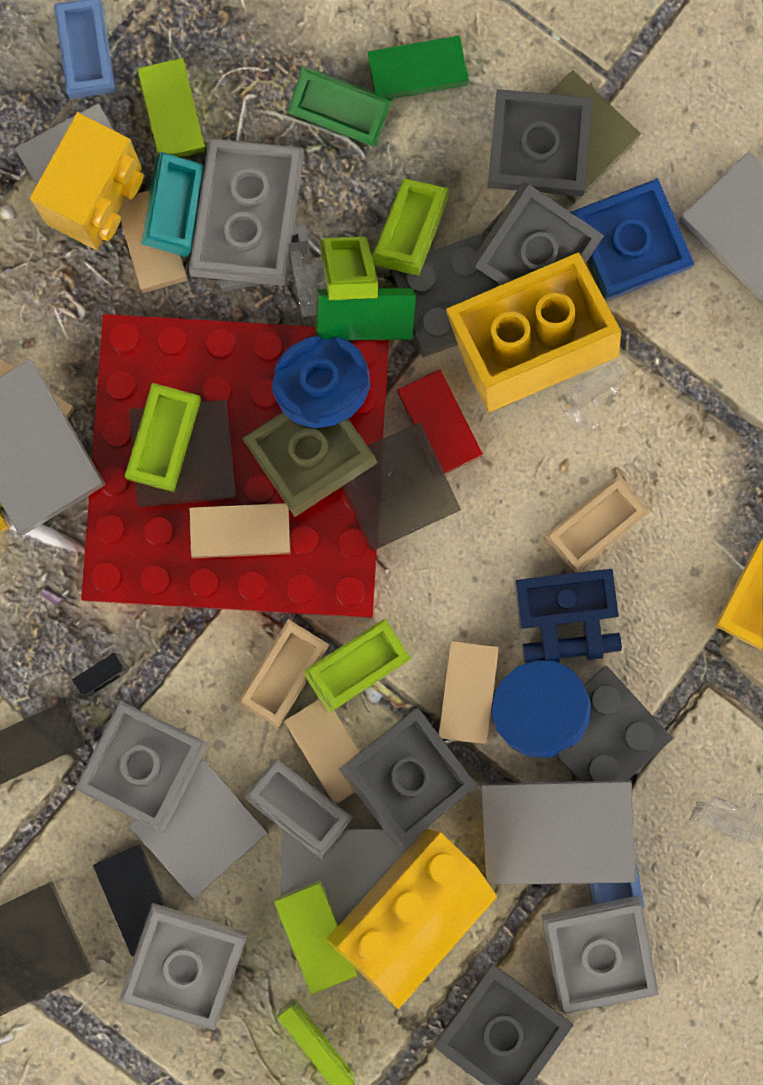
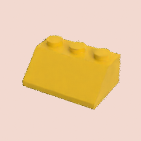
[446,252,621,413]
[326,829,497,1010]

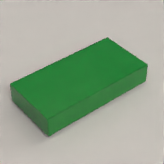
[367,35,469,99]
[287,66,393,147]
[315,288,416,340]

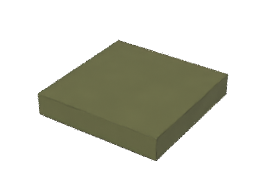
[549,70,641,204]
[242,412,377,517]

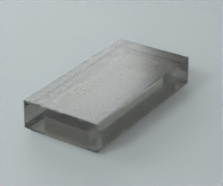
[0,701,87,786]

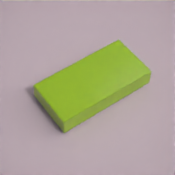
[137,58,206,158]
[372,178,449,276]
[320,236,378,300]
[125,383,201,492]
[302,619,411,713]
[274,880,358,995]
[277,999,355,1085]

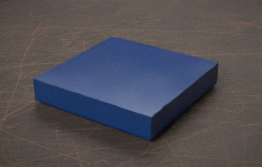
[571,178,694,302]

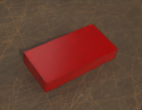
[397,369,483,477]

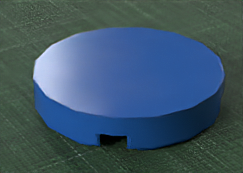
[272,336,370,428]
[492,660,591,758]

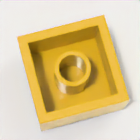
[29,112,144,251]

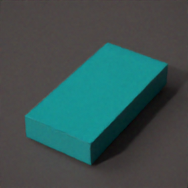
[141,152,205,257]

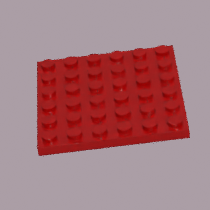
[81,314,389,619]

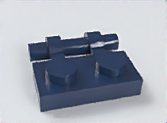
[514,569,622,663]

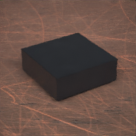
[72,653,129,696]

